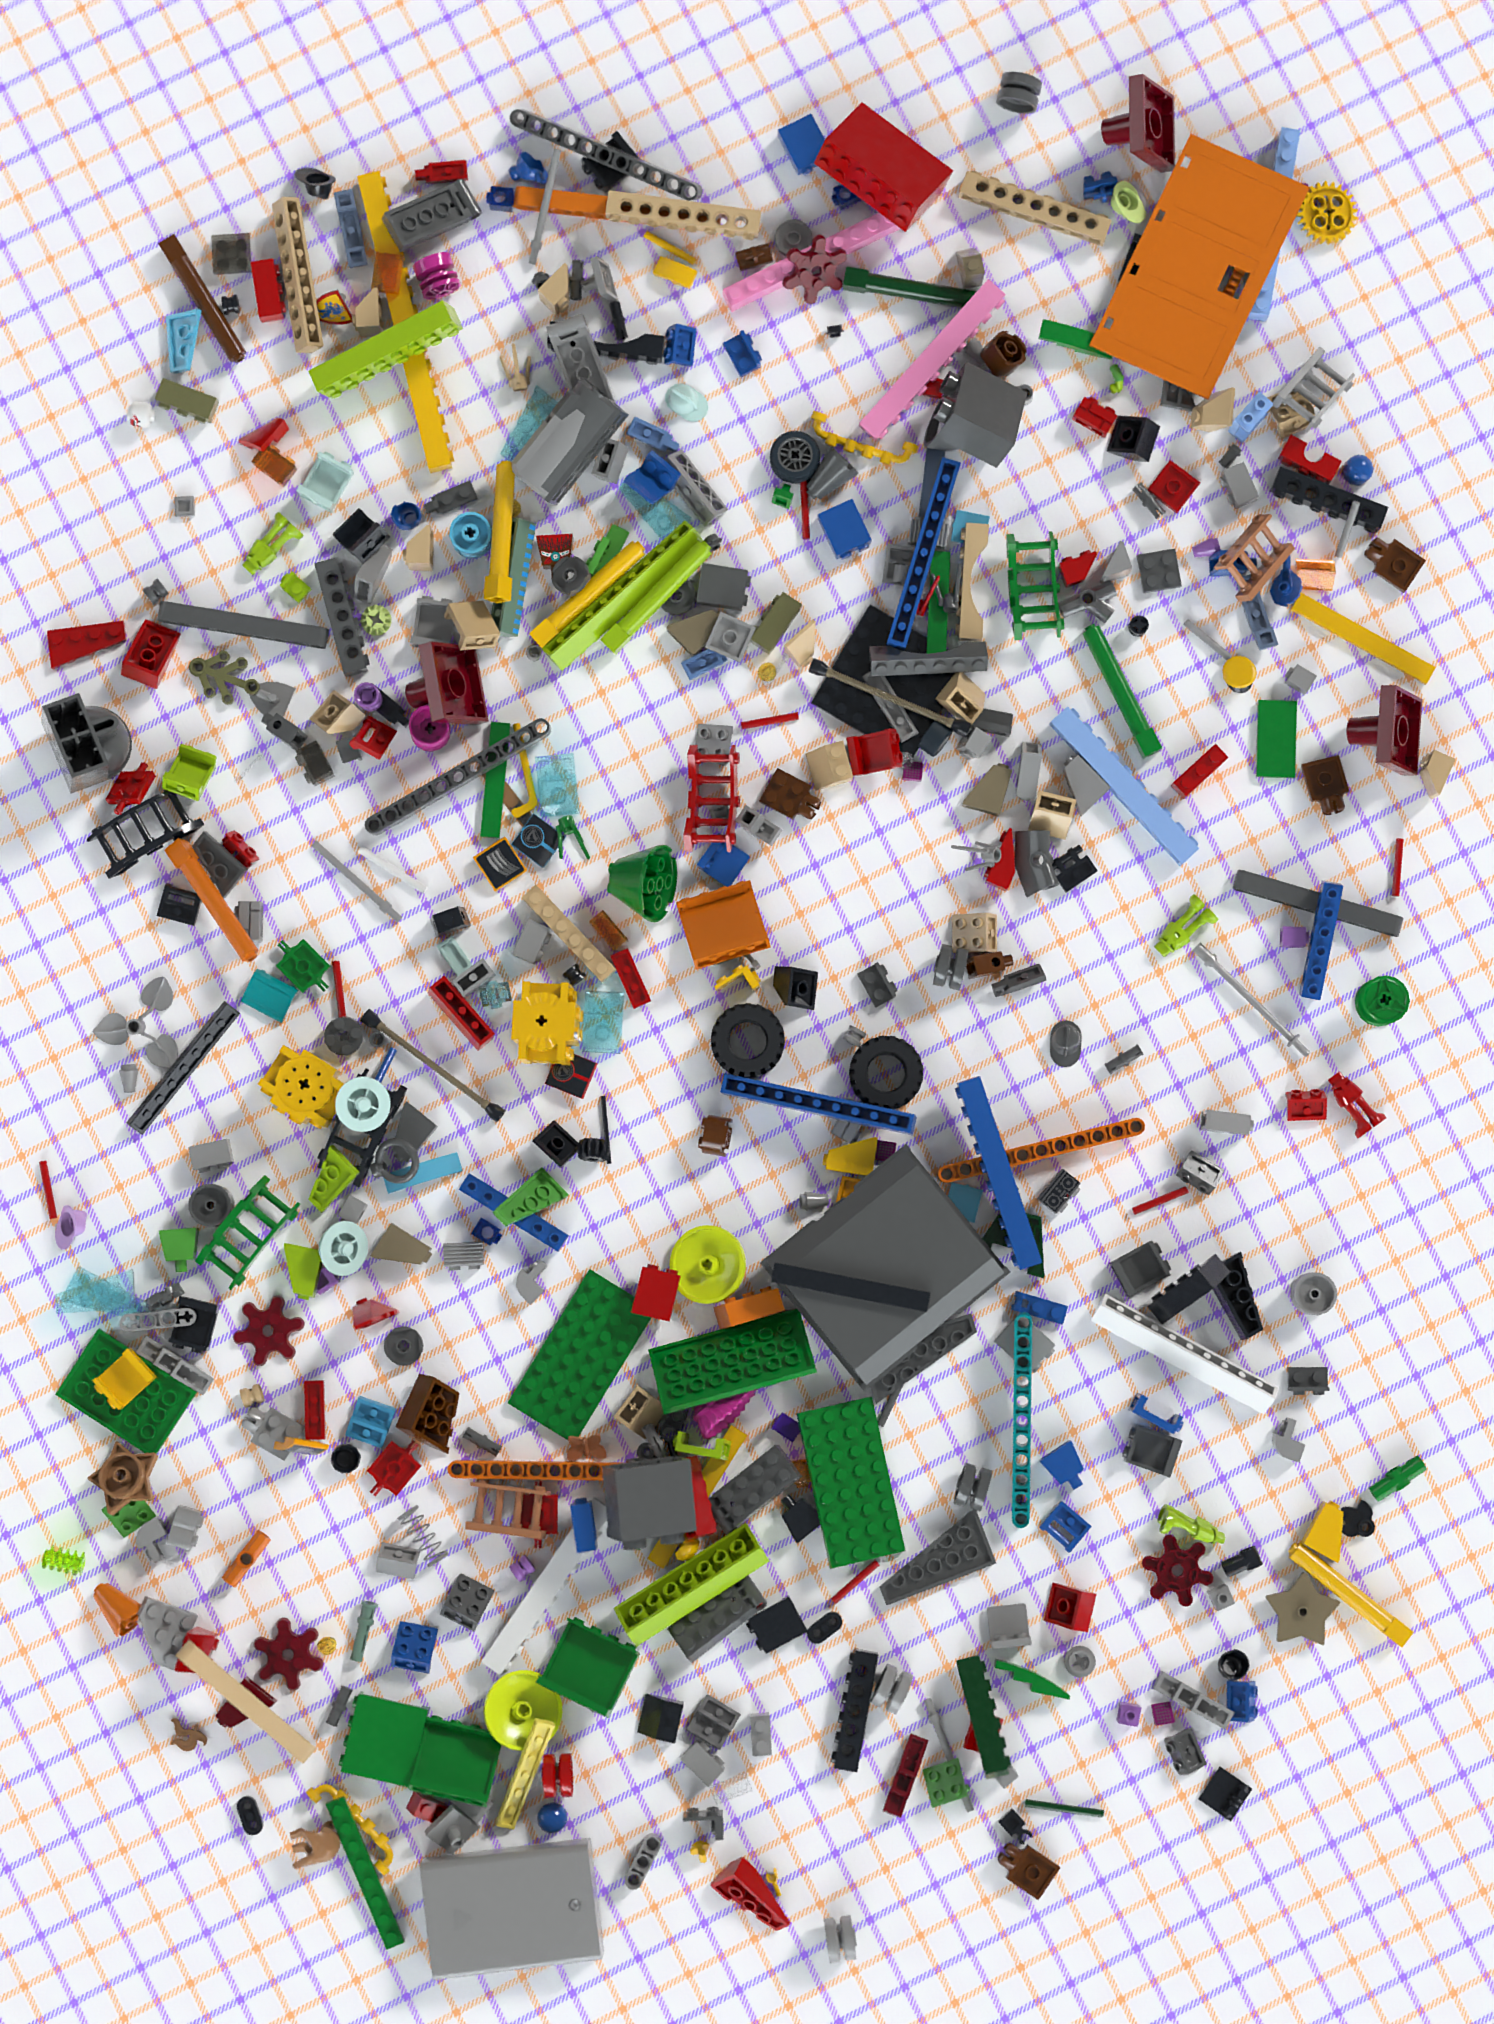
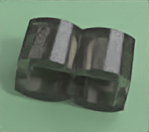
[295,740,335,786]

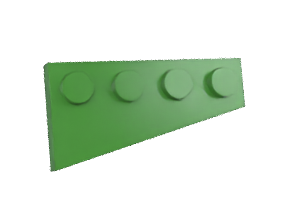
[492,1167,569,1227]

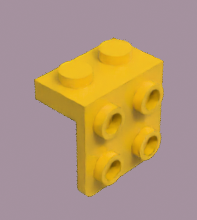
[714,965,761,992]

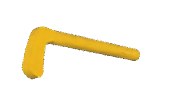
[511,723,538,818]

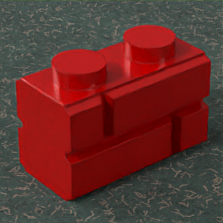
[1072,396,1118,438]

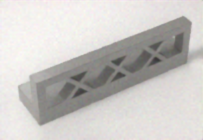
[665,449,728,527]

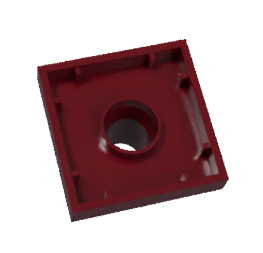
[1101,74,1175,173]
[405,641,489,725]
[1346,685,1423,776]

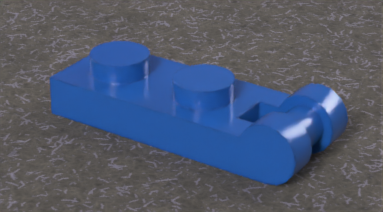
[1010,1291,1068,1325]

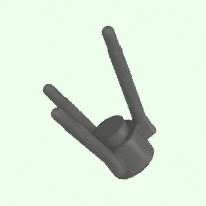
[931,563,962,613]

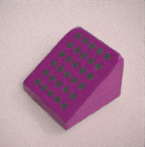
[902,761,923,782]
[875,1140,897,1161]
[1151,1701,1175,1726]

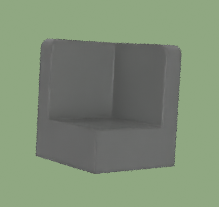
[336,736,363,764]

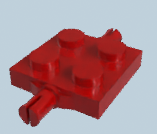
[105,762,156,815]
[367,1440,422,1497]
[520,1480,558,1548]

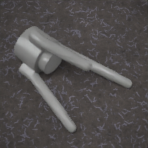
[951,841,1001,871]

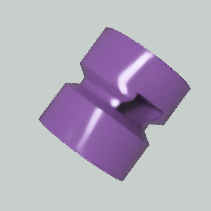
[354,682,383,712]

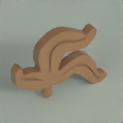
[171,1718,208,1751]

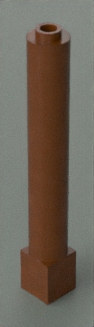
[158,234,247,363]

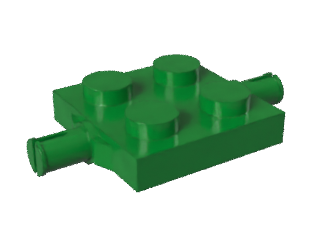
[276,939,331,994]

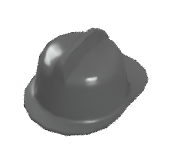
[1050,1020,1082,1067]

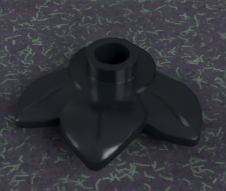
[1341,1500,1375,1537]

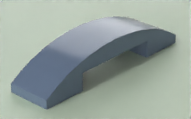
[333,189,368,269]
[918,447,945,517]
[1236,574,1279,651]

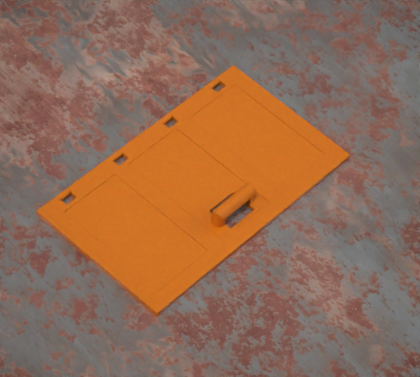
[1089,134,1310,400]

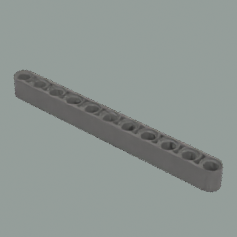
[509,109,703,201]
[364,718,552,835]

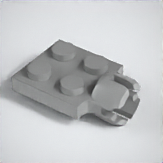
[242,1407,305,1461]

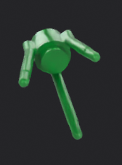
[555,815,590,860]

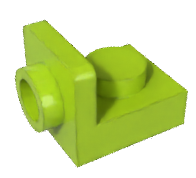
[280,571,312,604]

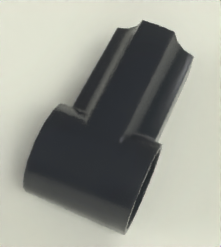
[1220,1545,1263,1578]

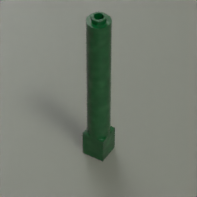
[843,266,977,308]

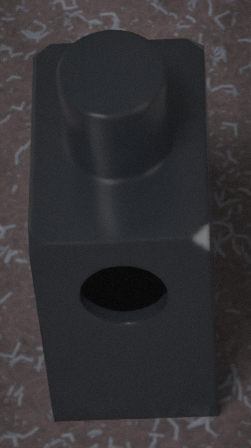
[430,906,471,938]
[780,1494,820,1544]

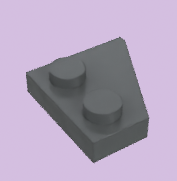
[1160,380,1196,412]

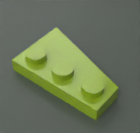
[308,1145,360,1213]

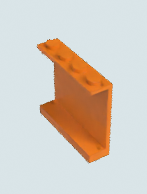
[676,880,771,970]

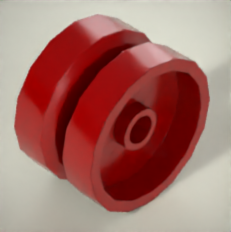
[542,1753,573,1798]

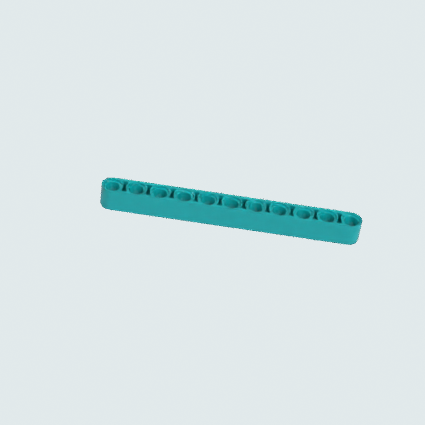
[1012,1312,1033,1528]

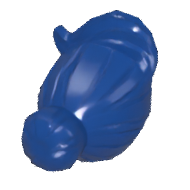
[508,152,548,186]

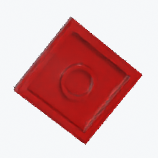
[1147,460,1201,514]

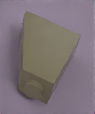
[955,248,985,289]
[666,609,720,657]
[961,763,1012,817]
[370,1223,433,1265]

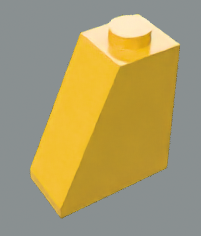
[822,1137,878,1176]
[1301,1500,1343,1563]

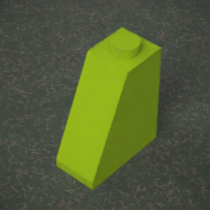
[284,1243,323,1300]

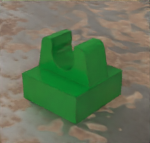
[771,483,794,509]

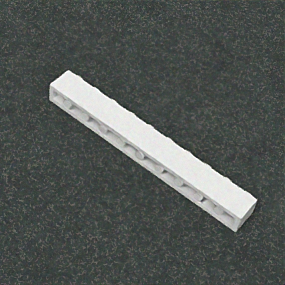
[1091,1294,1279,1414]
[481,1497,607,1675]

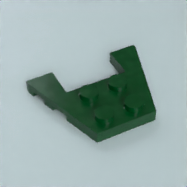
[982,1213,1045,1279]

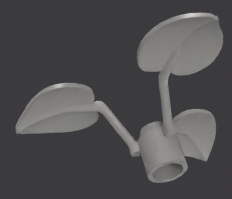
[92,977,178,1068]

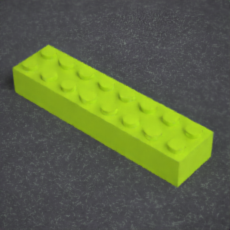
[308,300,464,399]
[613,1523,770,1647]

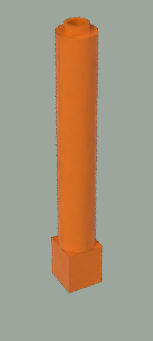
[164,838,259,962]

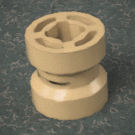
[240,1383,265,1408]

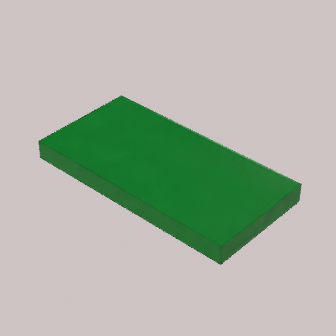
[1256,700,1297,779]

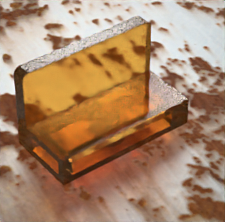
[1295,559,1336,591]

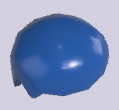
[1342,454,1374,486]
[390,501,422,531]
[537,1802,567,1834]

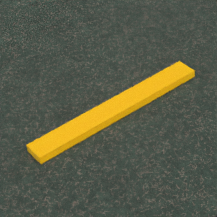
[1291,593,1436,685]
[647,1425,748,1569]

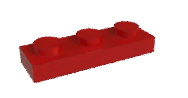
[610,948,652,1009]
[304,1380,326,1440]

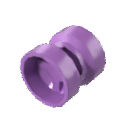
[509,1555,536,1582]

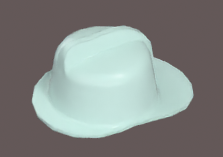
[665,383,708,422]

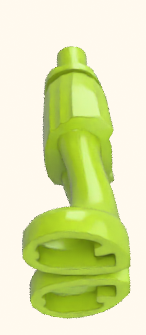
[242,511,304,575]
[1154,894,1219,957]
[1157,1504,1225,1544]

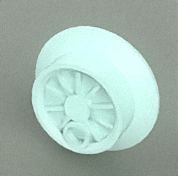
[335,1077,390,1132]
[318,1221,368,1276]

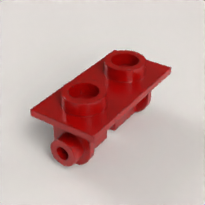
[221,830,260,869]

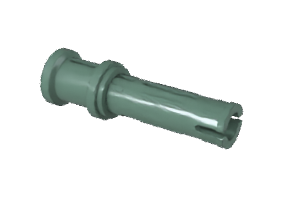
[350,1600,378,1662]

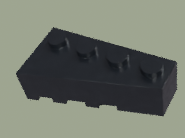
[1213,1251,1263,1340]
[1147,1253,1230,1324]

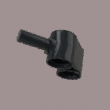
[659,1409,688,1456]

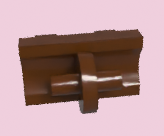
[735,243,773,272]

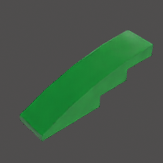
[1038,319,1112,360]
[994,1658,1070,1700]

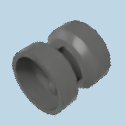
[142,578,169,605]

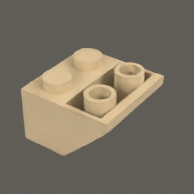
[935,672,986,725]
[1028,790,1076,840]
[613,1385,664,1440]

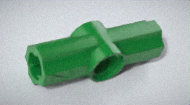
[1368,1455,1427,1502]

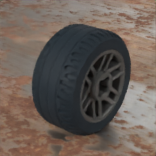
[770,431,820,484]

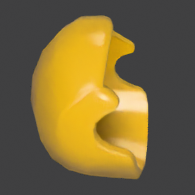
[675,1534,700,1561]

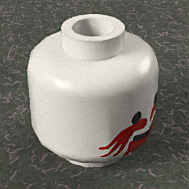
[127,401,156,428]

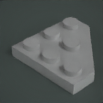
[137,1596,198,1670]

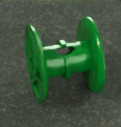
[1355,975,1410,1027]

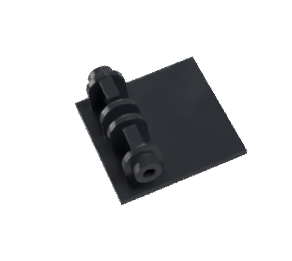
[1198,1766,1253,1822]

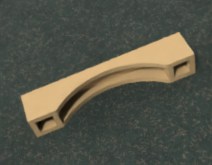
[955,523,989,642]
[522,884,617,984]

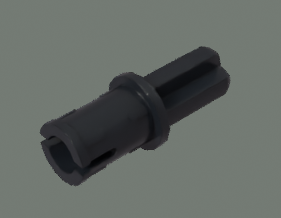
[609,301,629,340]

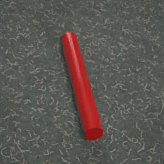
[800,481,810,540]
[741,712,799,730]
[1392,838,1404,897]
[332,961,346,1017]
[39,1160,57,1219]
[1132,1186,1189,1215]
[831,1560,880,1604]

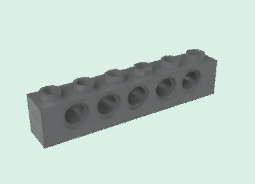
[314,557,370,677]

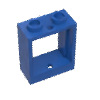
[570,1497,598,1553]

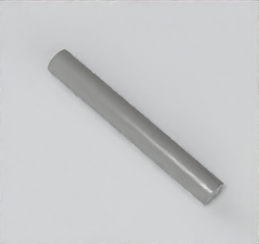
[1335,501,1360,558]
[1183,619,1233,661]

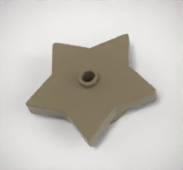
[1265,1572,1341,1645]

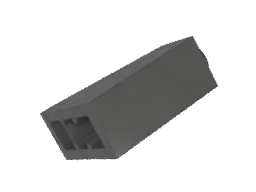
[392,1101,438,1163]

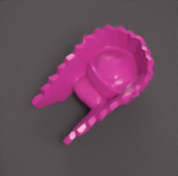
[693,1389,758,1440]

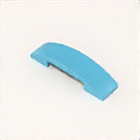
[383,1152,463,1194]

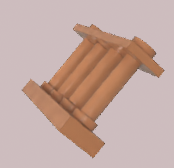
[1214,514,1295,602]
[465,1479,551,1539]

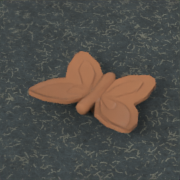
[567,1434,607,1461]

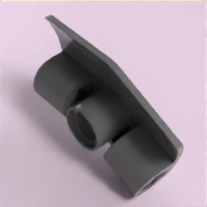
[1015,830,1059,898]

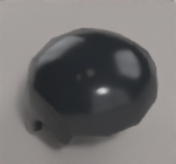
[330,1444,361,1474]
[1217,1649,1250,1681]

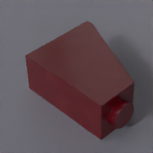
[215,1676,278,1728]

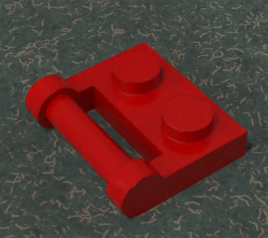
[349,716,397,760]

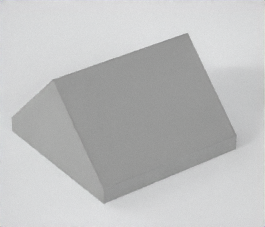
[1099,541,1132,584]

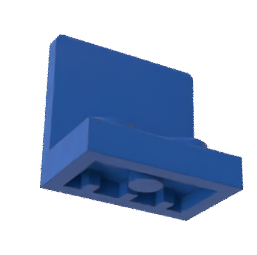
[624,450,681,504]
[697,833,750,887]
[391,1621,438,1674]

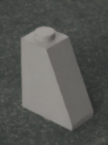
[353,544,393,605]
[1016,742,1042,801]
[1062,755,1111,817]
[1200,1109,1254,1135]

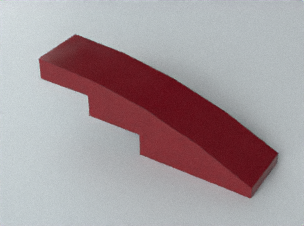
[882,1733,929,1818]

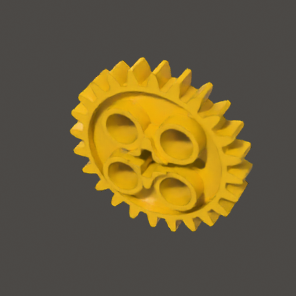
[1296,181,1358,245]

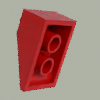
[121,619,181,689]
[174,1626,220,1673]

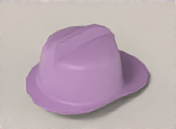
[55,1205,87,1250]

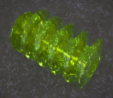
[42,1545,86,1577]

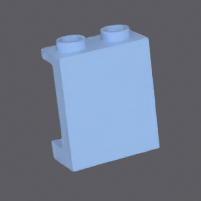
[1228,391,1273,443]

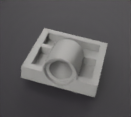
[882,543,915,586]

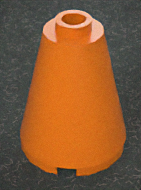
[93,1583,141,1637]

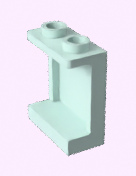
[296,451,354,513]

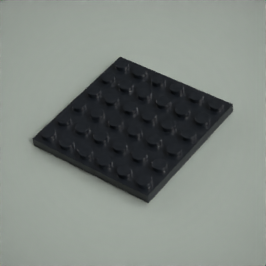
[811,604,964,762]

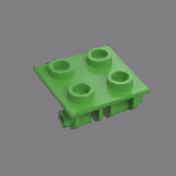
[101,1501,156,1538]
[923,1758,971,1808]

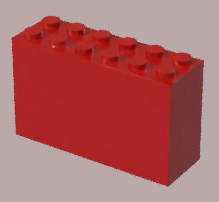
[814,102,954,232]

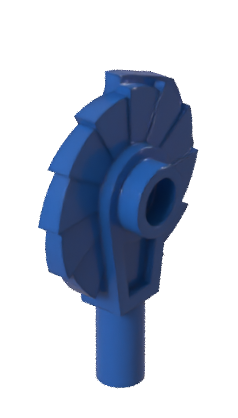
[1270,556,1303,607]

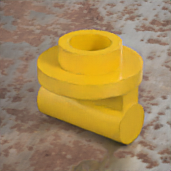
[690,1840,709,1863]

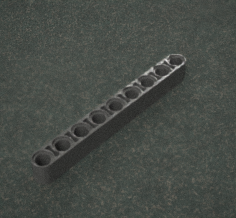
[157,601,329,649]
[1232,869,1404,937]

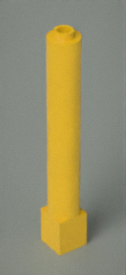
[483,460,515,604]
[529,540,645,648]
[1288,1542,1414,1648]

